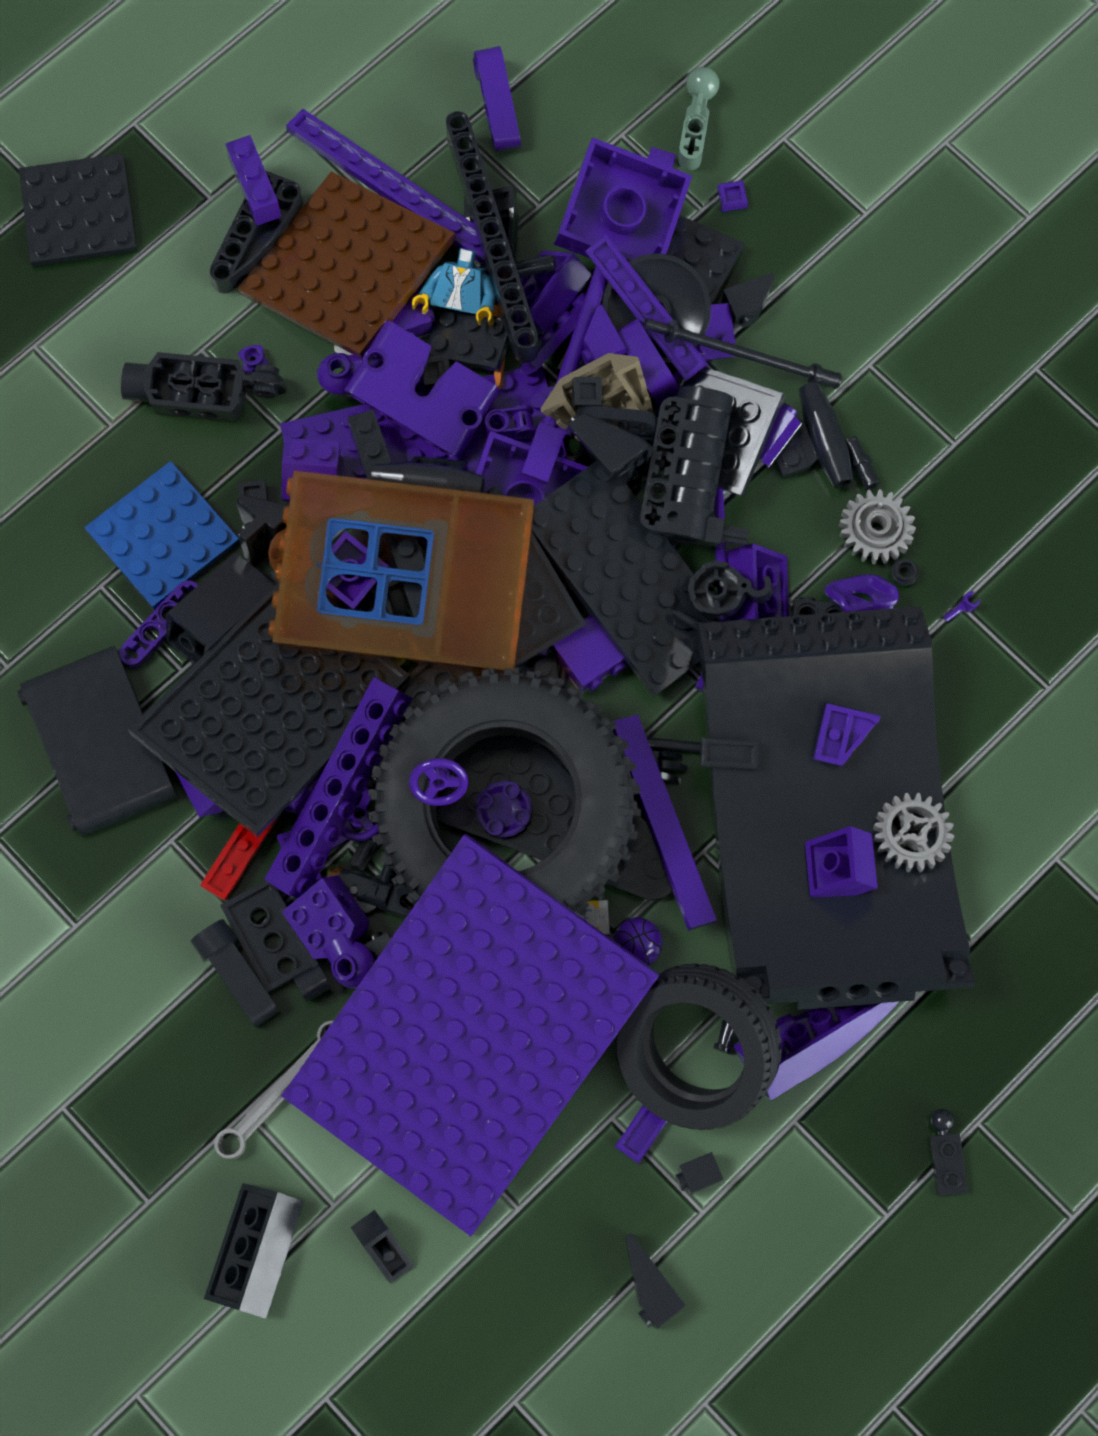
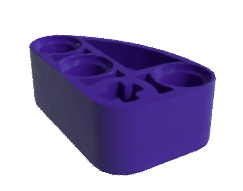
[617,318,679,406]

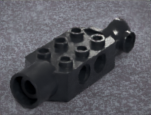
[121,352,287,422]

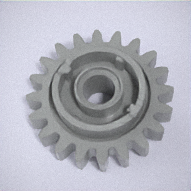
[839,489,916,564]

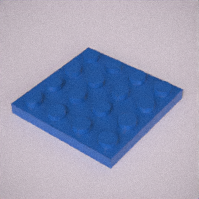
[85,461,240,610]

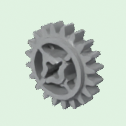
[873,793,954,872]

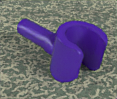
[943,591,980,622]

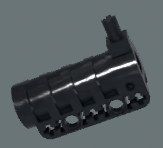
[641,386,749,548]

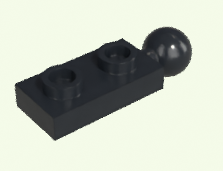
[929,1109,968,1196]

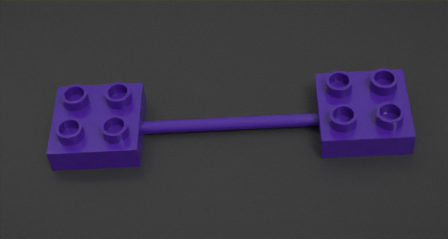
[451,137,692,574]

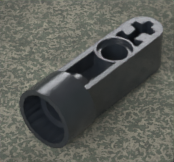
[190,919,279,1028]

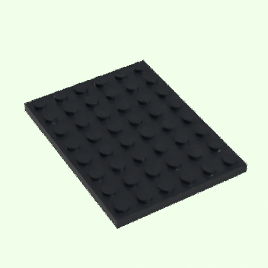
[128,577,410,838]

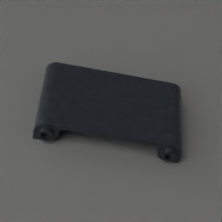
[17,645,177,837]

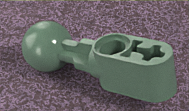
[678,67,719,171]

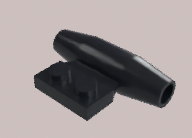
[776,382,854,488]
[371,456,485,500]

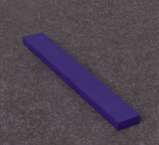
[612,715,717,931]

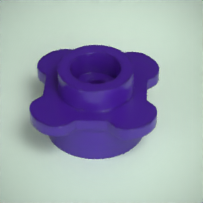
[238,345,268,372]

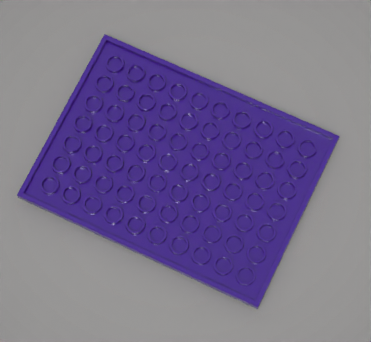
[281,834,660,1237]

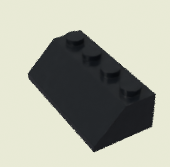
[204,1183,304,1319]

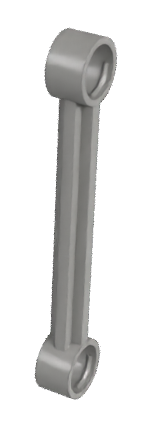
[214,1021,333,1160]

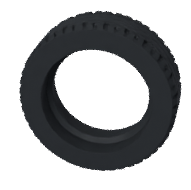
[615,963,782,1130]

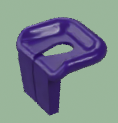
[824,574,899,612]

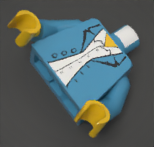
[412,248,496,326]

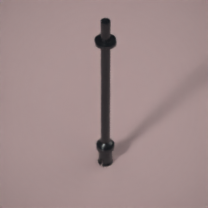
[643,318,842,389]

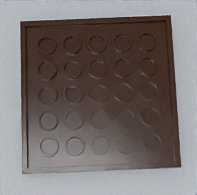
[237,171,457,359]

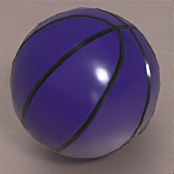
[613,917,663,966]

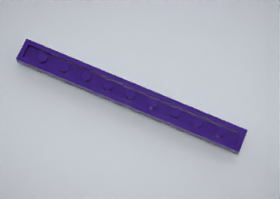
[286,109,500,267]

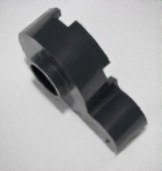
[688,561,773,621]

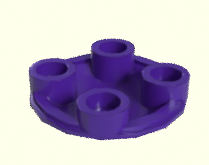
[475,781,532,838]

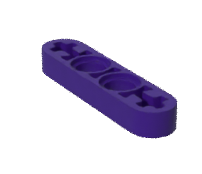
[119,580,198,669]

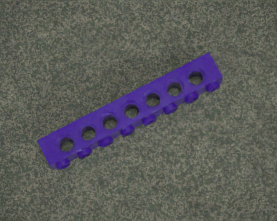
[264,677,413,898]

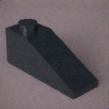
[625,1233,686,1329]

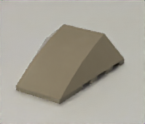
[541,353,654,442]

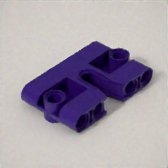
[344,320,501,460]

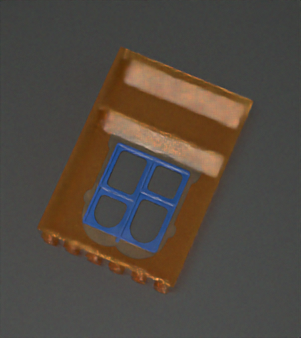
[269,471,534,673]

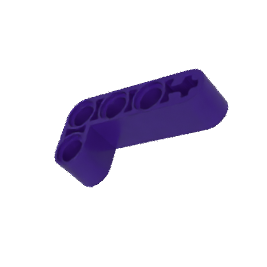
[473,46,521,152]

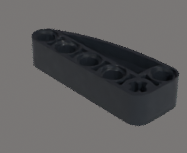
[209,171,303,294]

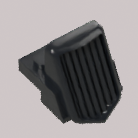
[236,495,310,566]

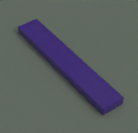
[585,234,707,381]

